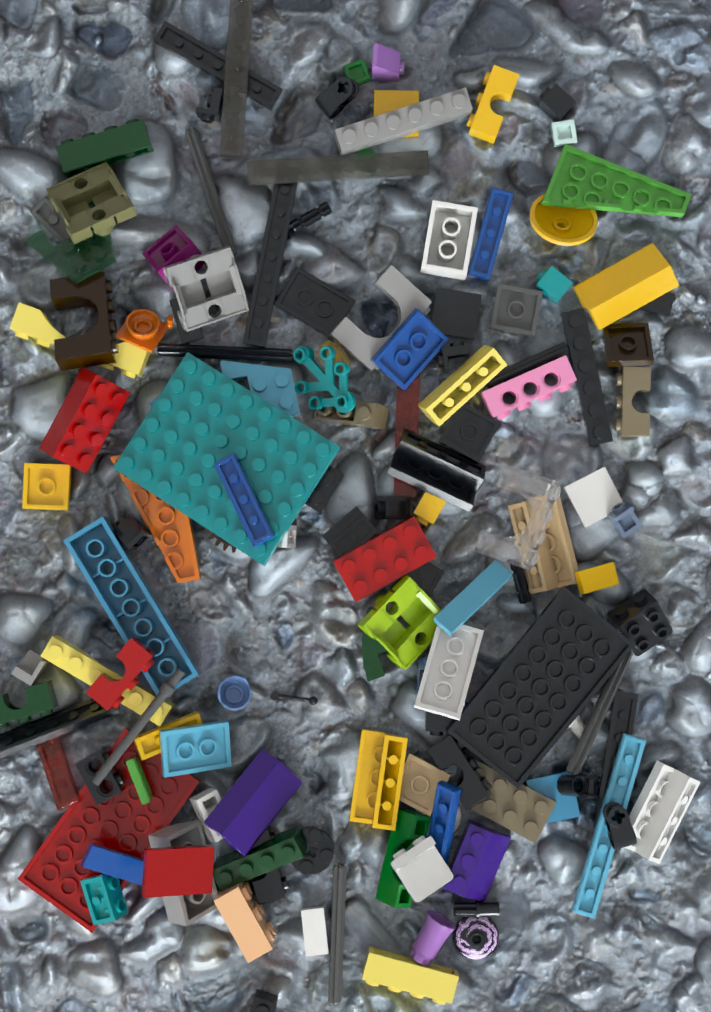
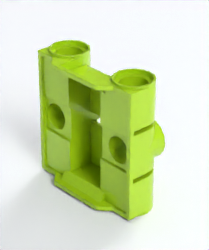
[357,575,441,670]

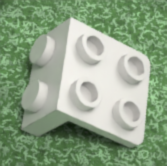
[391,835,453,902]

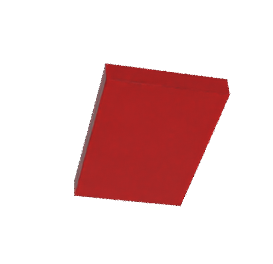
[142,845,214,898]

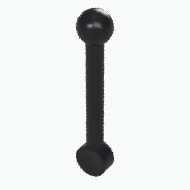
[270,691,318,705]

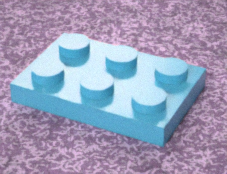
[159,720,232,778]

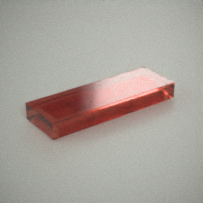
[36,737,81,810]

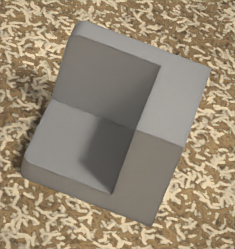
[11,650,49,686]

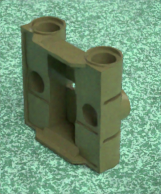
[46,162,137,245]

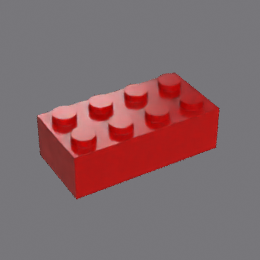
[39,367,130,473]
[332,515,437,602]

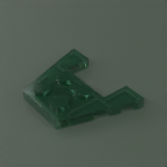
[25,201,116,284]

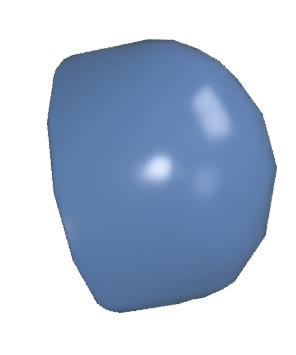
[217,675,252,711]

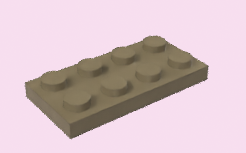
[459,758,557,844]

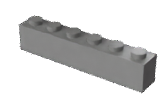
[334,87,473,157]

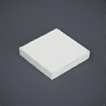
[563,467,623,528]

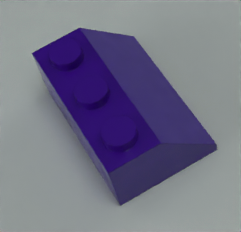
[443,819,511,901]

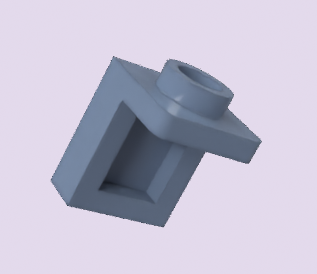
[607,502,642,538]

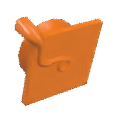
[116,309,173,353]

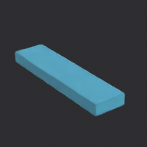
[433,560,513,636]

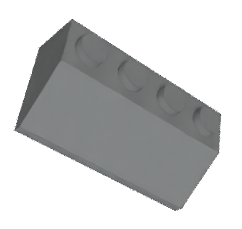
[148,820,217,926]

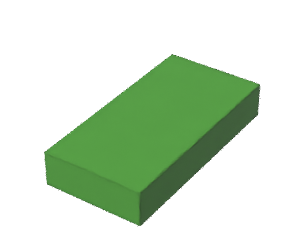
[125,756,153,805]

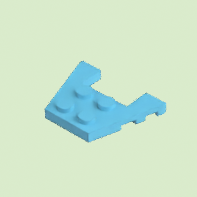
[220,360,300,418]

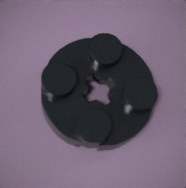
[291,827,334,875]

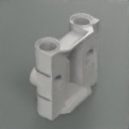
[163,245,249,332]

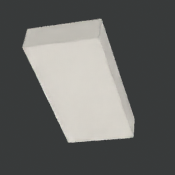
[301,906,329,956]

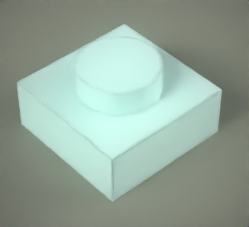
[550,119,577,147]

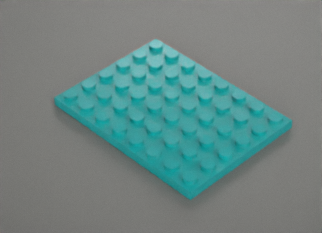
[113,352,340,566]

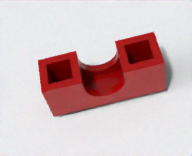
[86,637,156,711]

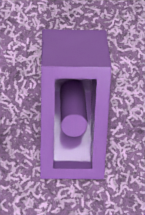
[372,43,404,82]

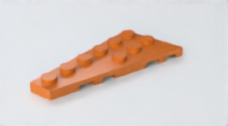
[110,455,202,583]

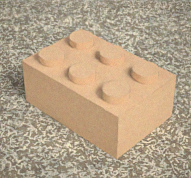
[214,881,276,963]

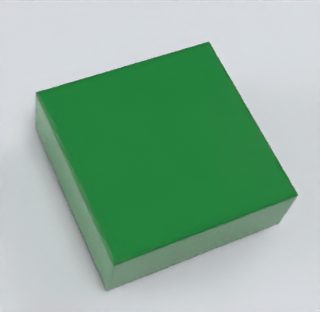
[342,58,372,86]

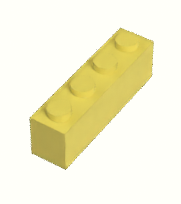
[417,345,507,426]
[362,946,459,1005]

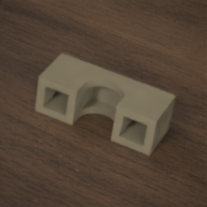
[614,366,651,438]

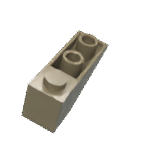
[313,397,389,430]

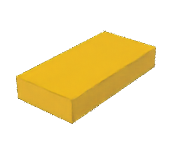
[574,562,619,595]

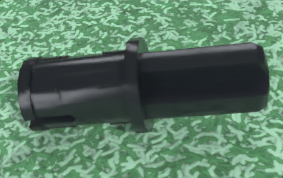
[453,900,500,919]

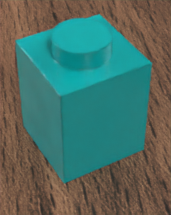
[535,266,573,304]

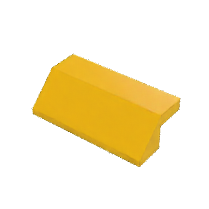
[573,243,679,330]
[349,729,408,831]

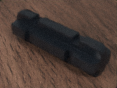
[290,202,332,234]
[510,559,532,604]

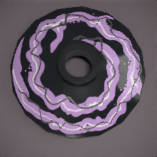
[453,917,499,960]

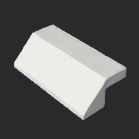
[624,760,700,864]

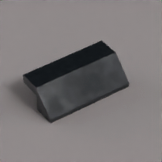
[387,428,486,512]

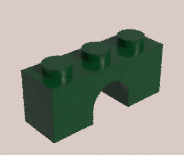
[0,680,59,729]

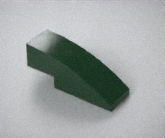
[362,606,387,681]

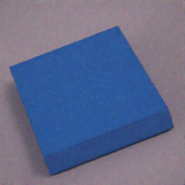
[371,308,449,391]

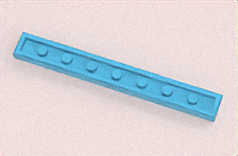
[571,733,646,919]

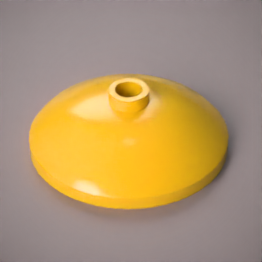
[529,194,598,246]

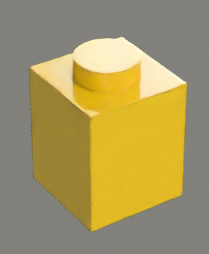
[412,492,446,526]

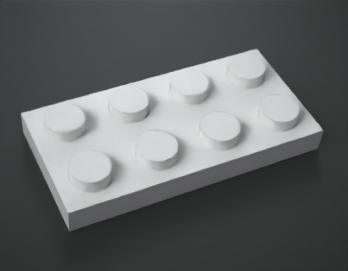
[414,625,484,721]

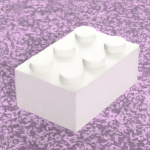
[420,200,478,280]

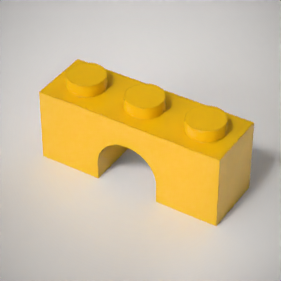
[467,65,520,144]

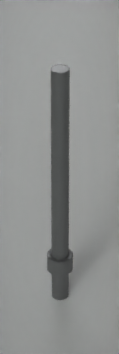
[91,668,185,786]

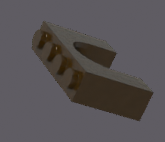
[50,271,119,371]

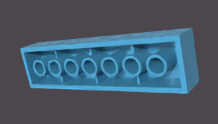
[63,516,201,695]

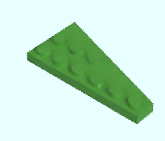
[541,144,692,217]

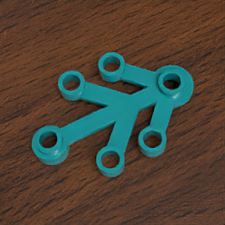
[293,346,356,413]

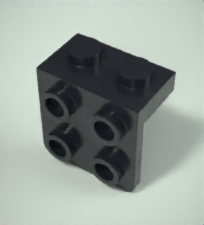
[607,588,673,656]

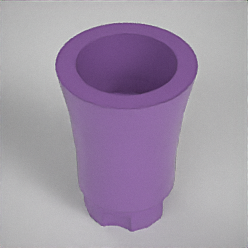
[410,910,456,966]

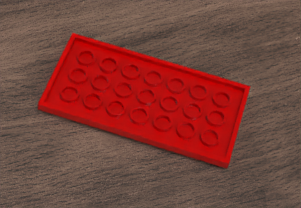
[18,727,201,933]

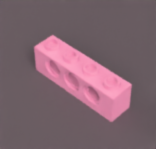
[480,355,577,421]

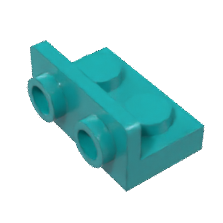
[80,874,128,925]

